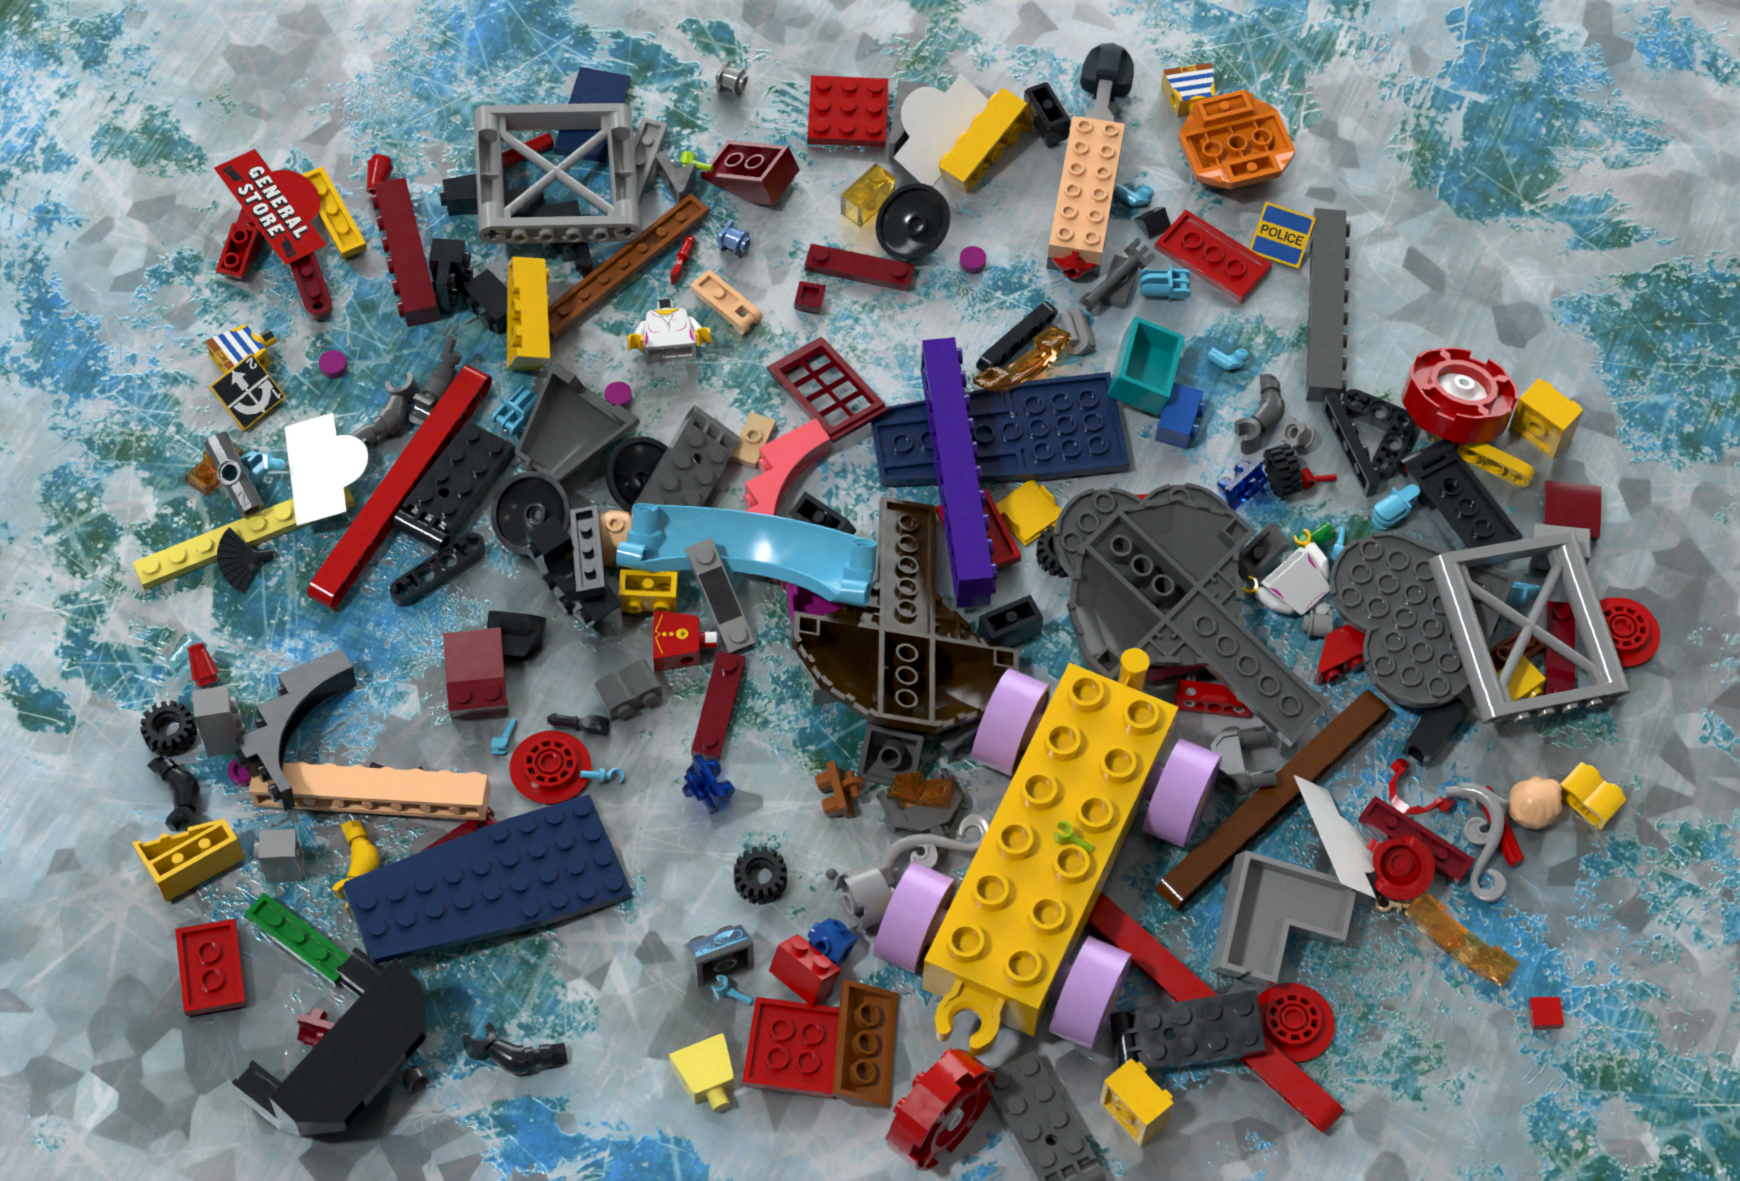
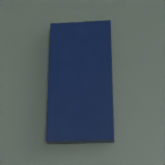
[554,67,631,163]

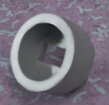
[402,1066,430,1093]

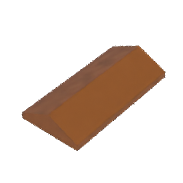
[832,979,898,1109]

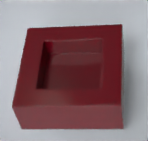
[794,281,826,313]

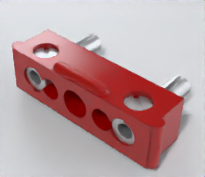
[1173,671,1254,718]

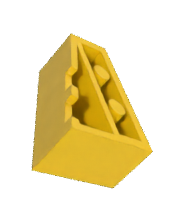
[131,818,245,902]

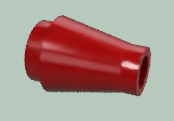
[366,154,393,195]
[187,642,219,687]

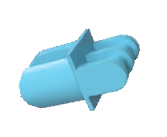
[1140,265,1191,302]
[490,384,539,436]
[1372,484,1420,530]

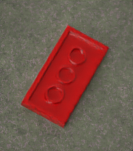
[1154,210,1273,303]

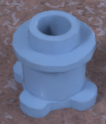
[717,220,751,255]

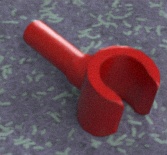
[1300,468,1337,490]

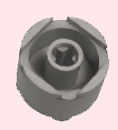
[834,862,895,932]

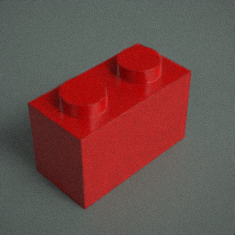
[768,934,841,1007]

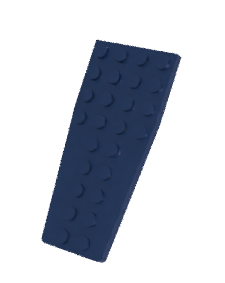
[870,372,1130,486]
[343,794,632,964]

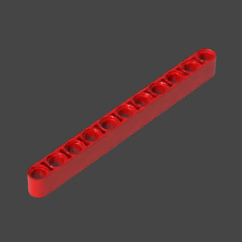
[307,365,492,609]
[1087,892,1345,1134]

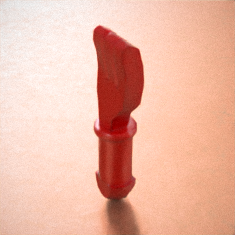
[670,236,695,285]

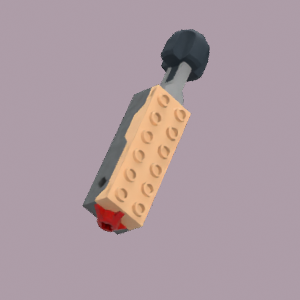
[1046,43,1134,279]

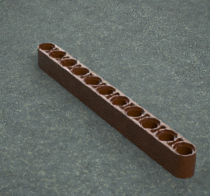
[1155,689,1391,911]

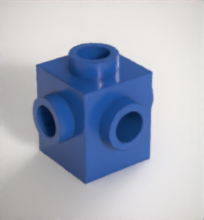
[807,918,859,966]

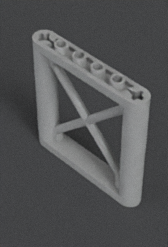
[473,103,641,244]
[1428,531,1630,724]

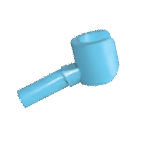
[1331,527,1346,560]
[491,718,517,754]
[711,975,753,1005]

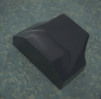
[487,611,547,657]

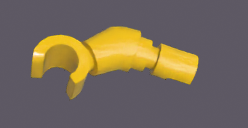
[332,820,380,917]

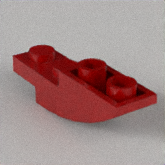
[216,207,265,279]

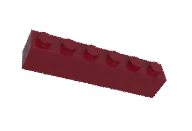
[371,177,440,327]

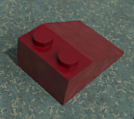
[700,140,800,205]
[443,627,509,718]

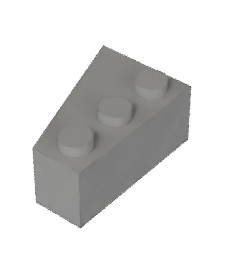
[192,686,247,757]

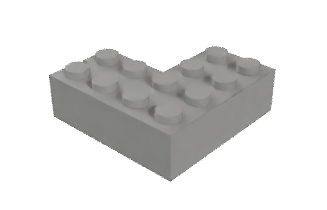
[1209,851,1357,987]

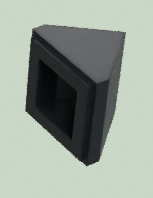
[1134,207,1171,239]

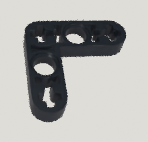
[1342,389,1417,480]

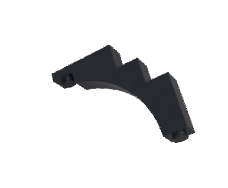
[439,169,593,279]

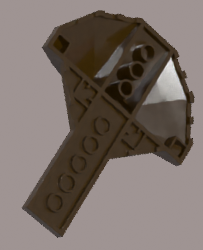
[791,496,1019,734]

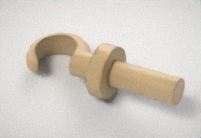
[1375,896,1422,912]

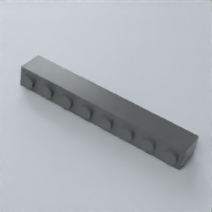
[1306,208,1351,402]

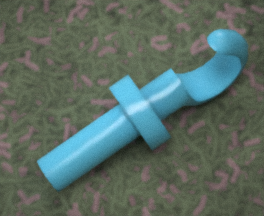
[580,768,625,783]

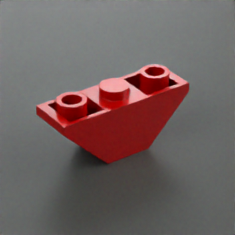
[1314,624,1365,686]

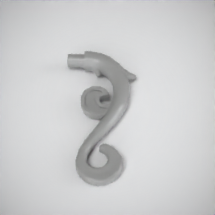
[1446,782,1509,903]
[879,814,991,889]

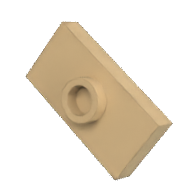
[730,412,776,469]

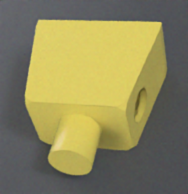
[669,1033,735,1112]

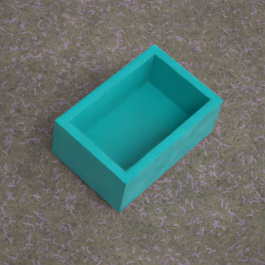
[1107,316,1185,416]

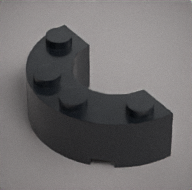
[524,516,622,626]

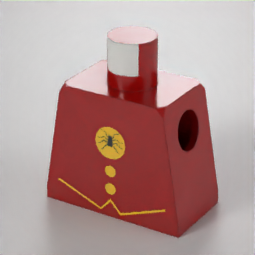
[653,610,717,672]

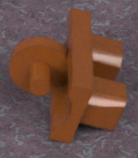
[815,760,866,819]

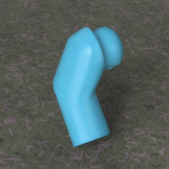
[1113,184,1154,207]
[1207,348,1249,370]

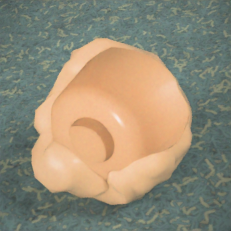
[1508,776,1562,830]

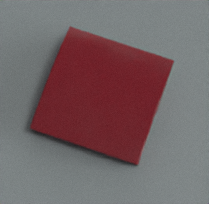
[1542,480,1602,540]

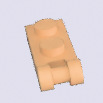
[690,269,763,335]

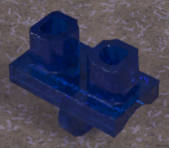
[1217,458,1267,510]
[682,754,735,814]

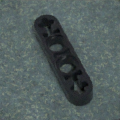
[976,301,1058,377]
[390,532,485,607]

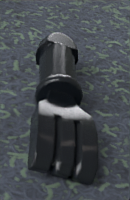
[547,713,610,735]

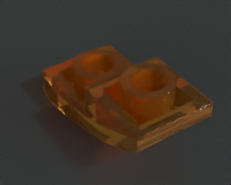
[185,444,243,496]
[888,772,957,807]

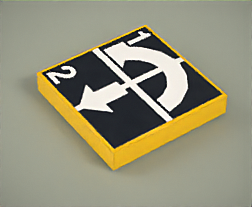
[208,353,286,431]

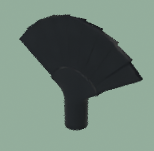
[217,527,274,594]

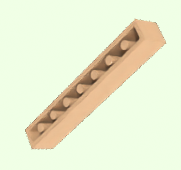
[249,762,491,820]

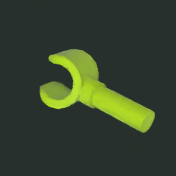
[680,151,714,172]
[1054,821,1094,852]

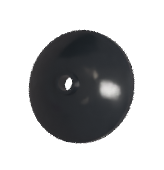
[875,183,951,261]
[606,437,668,513]
[491,471,572,556]

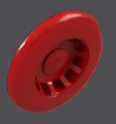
[1599,597,1660,667]
[509,730,591,804]
[1258,983,1334,1062]

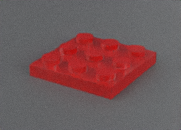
[807,75,889,147]
[742,997,839,1098]

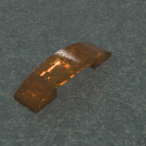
[972,325,1071,391]
[1405,891,1519,986]

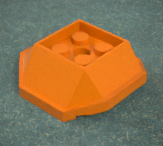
[1178,89,1296,190]

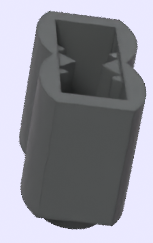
[594,659,662,720]

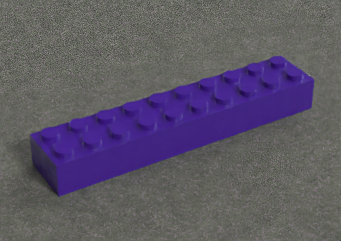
[920,337,997,608]

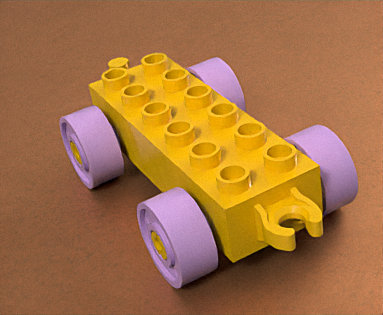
[873,648,1222,1056]

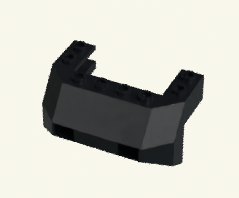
[232,947,427,1136]

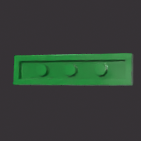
[244,893,350,987]

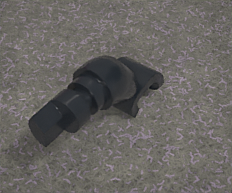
[147,756,202,832]
[462,1022,568,1074]

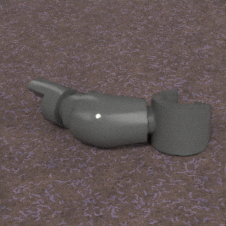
[406,336,462,426]
[349,371,420,445]
[1234,374,1285,455]

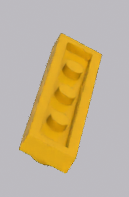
[302,166,367,259]

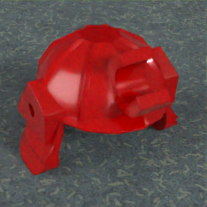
[1366,834,1435,900]

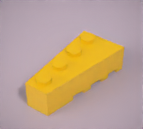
[507,256,550,371]

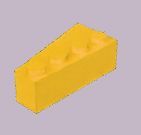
[939,87,1032,193]

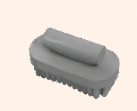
[1060,307,1096,356]

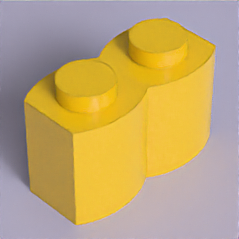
[1560,762,1627,830]

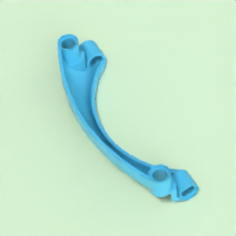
[616,503,877,607]

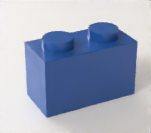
[1155,382,1206,450]

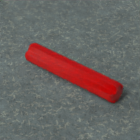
[502,132,554,168]
[1480,786,1524,867]

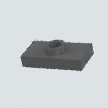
[1099,255,1139,309]

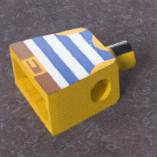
[1161,63,1215,117]
[205,325,277,374]

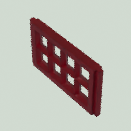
[767,337,888,443]

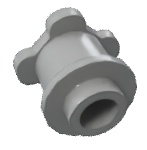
[715,60,748,94]
[1278,416,1315,450]
[1301,609,1334,642]

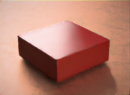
[1528,996,1564,1029]

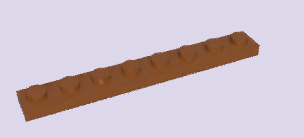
[548,193,709,340]

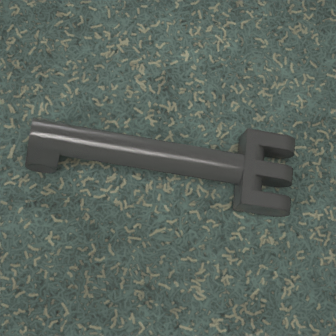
[1079,237,1156,313]

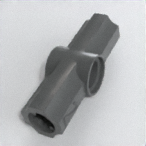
[204,432,264,517]

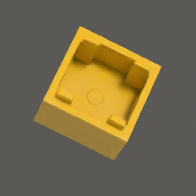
[1509,378,1583,459]
[1099,1058,1174,1147]

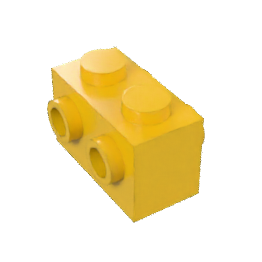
[619,569,679,613]

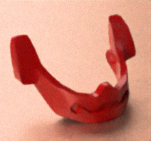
[1389,758,1456,815]

